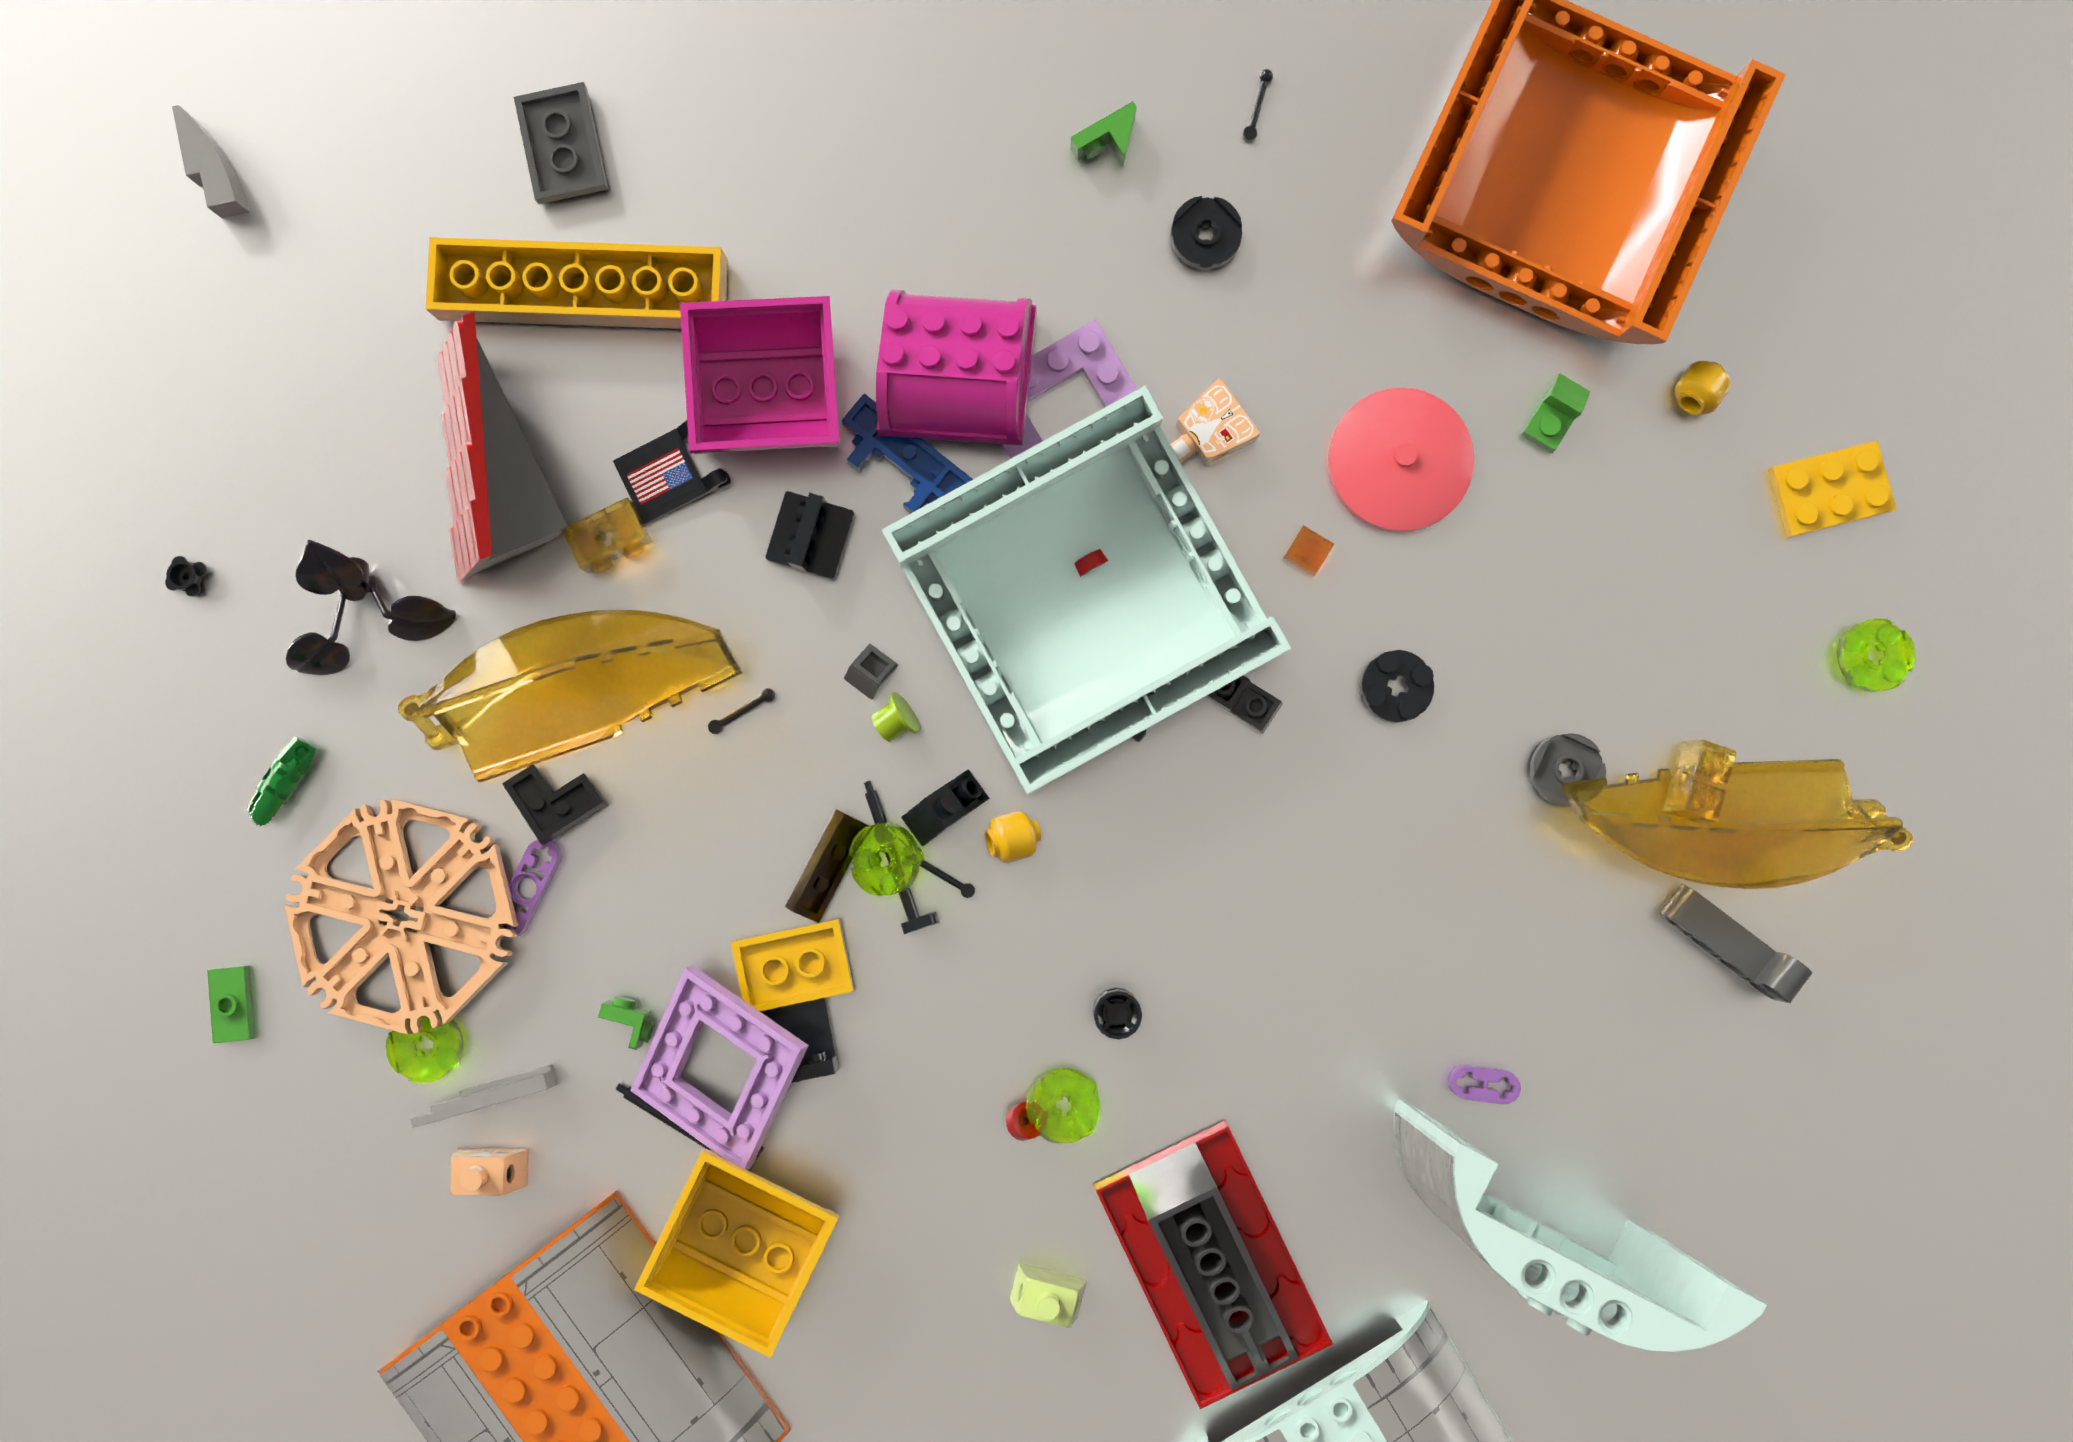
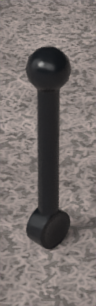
[1243,69,1273,142]
[708,688,775,734]
[908,851,975,898]

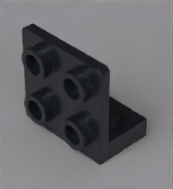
[760,998,839,1083]

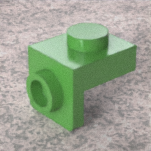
[598,996,654,1050]

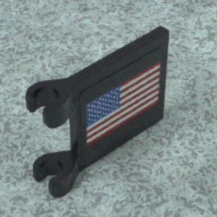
[613,420,731,525]

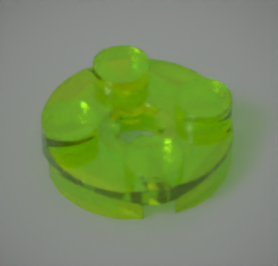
[1837,618,1916,692]
[849,822,923,896]
[386,1012,463,1084]
[1026,1068,1100,1144]

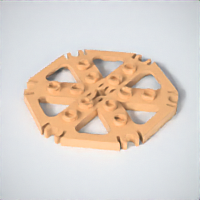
[284,798,518,1035]

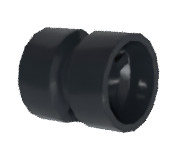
[1092,987,1142,1040]

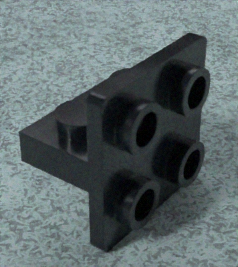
[765,491,855,580]

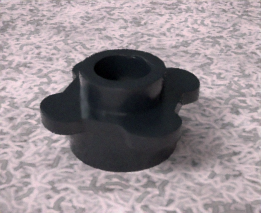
[165,556,207,597]

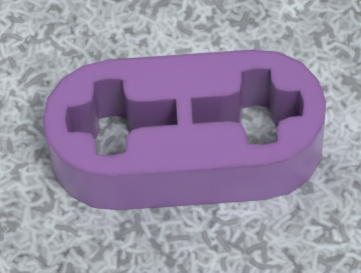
[1448,1064,1521,1104]

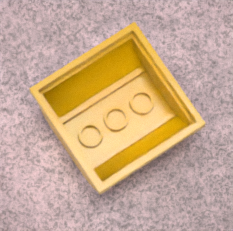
[634,1149,839,1358]

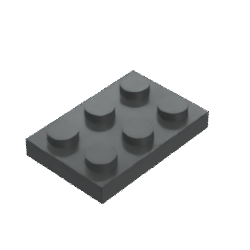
[513,82,608,204]

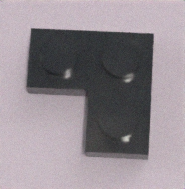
[502,764,606,845]

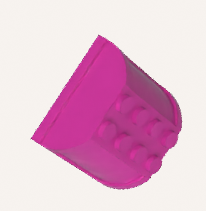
[876,290,1037,446]
[680,296,840,454]

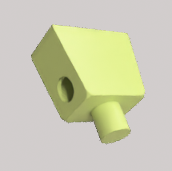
[1010,1263,1087,1328]

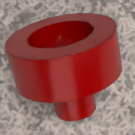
[1074,549,1108,577]
[1006,1101,1045,1141]

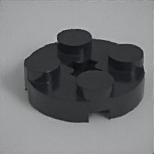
[1170,196,1242,272]
[1359,650,1434,723]

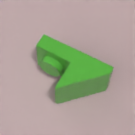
[1070,101,1137,166]
[1521,373,1590,453]

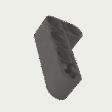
[1659,884,1812,1003]

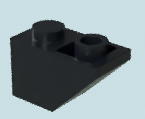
[901,769,990,847]

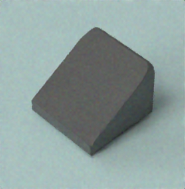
[844,643,898,699]

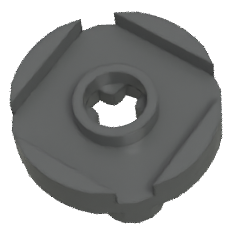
[1529,733,1606,806]

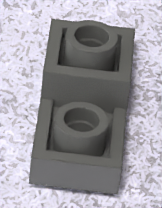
[1206,675,1283,734]

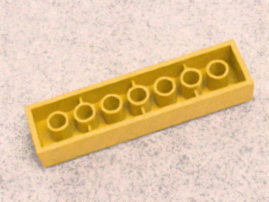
[426,237,728,329]

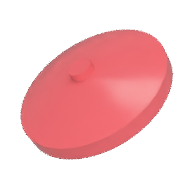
[1328,388,1474,533]

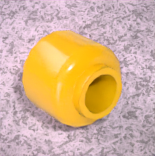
[1674,361,1731,415]
[984,811,1041,863]

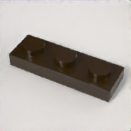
[785,809,870,923]

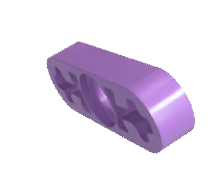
[495,840,562,938]

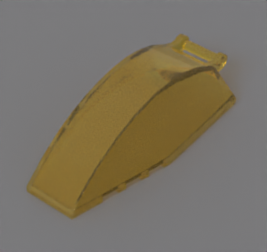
[398,610,742,782]
[1562,759,1913,889]

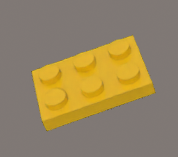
[1768,440,1897,538]
[731,919,854,1011]

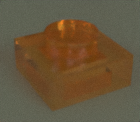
[1283,525,1334,576]

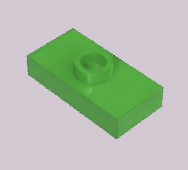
[207,966,255,1043]

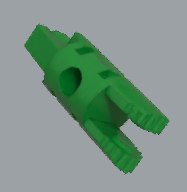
[247,736,317,826]

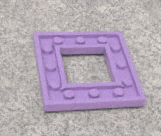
[1002,319,1138,459]
[630,965,809,1170]

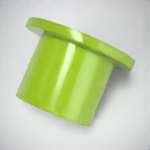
[872,692,920,742]

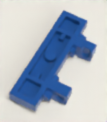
[841,393,973,514]

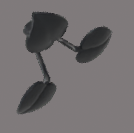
[286,539,456,675]

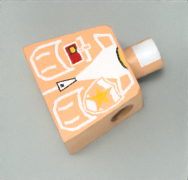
[1170,378,1261,465]
[450,1147,529,1196]

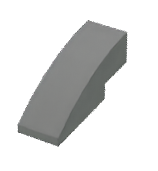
[172,105,249,218]

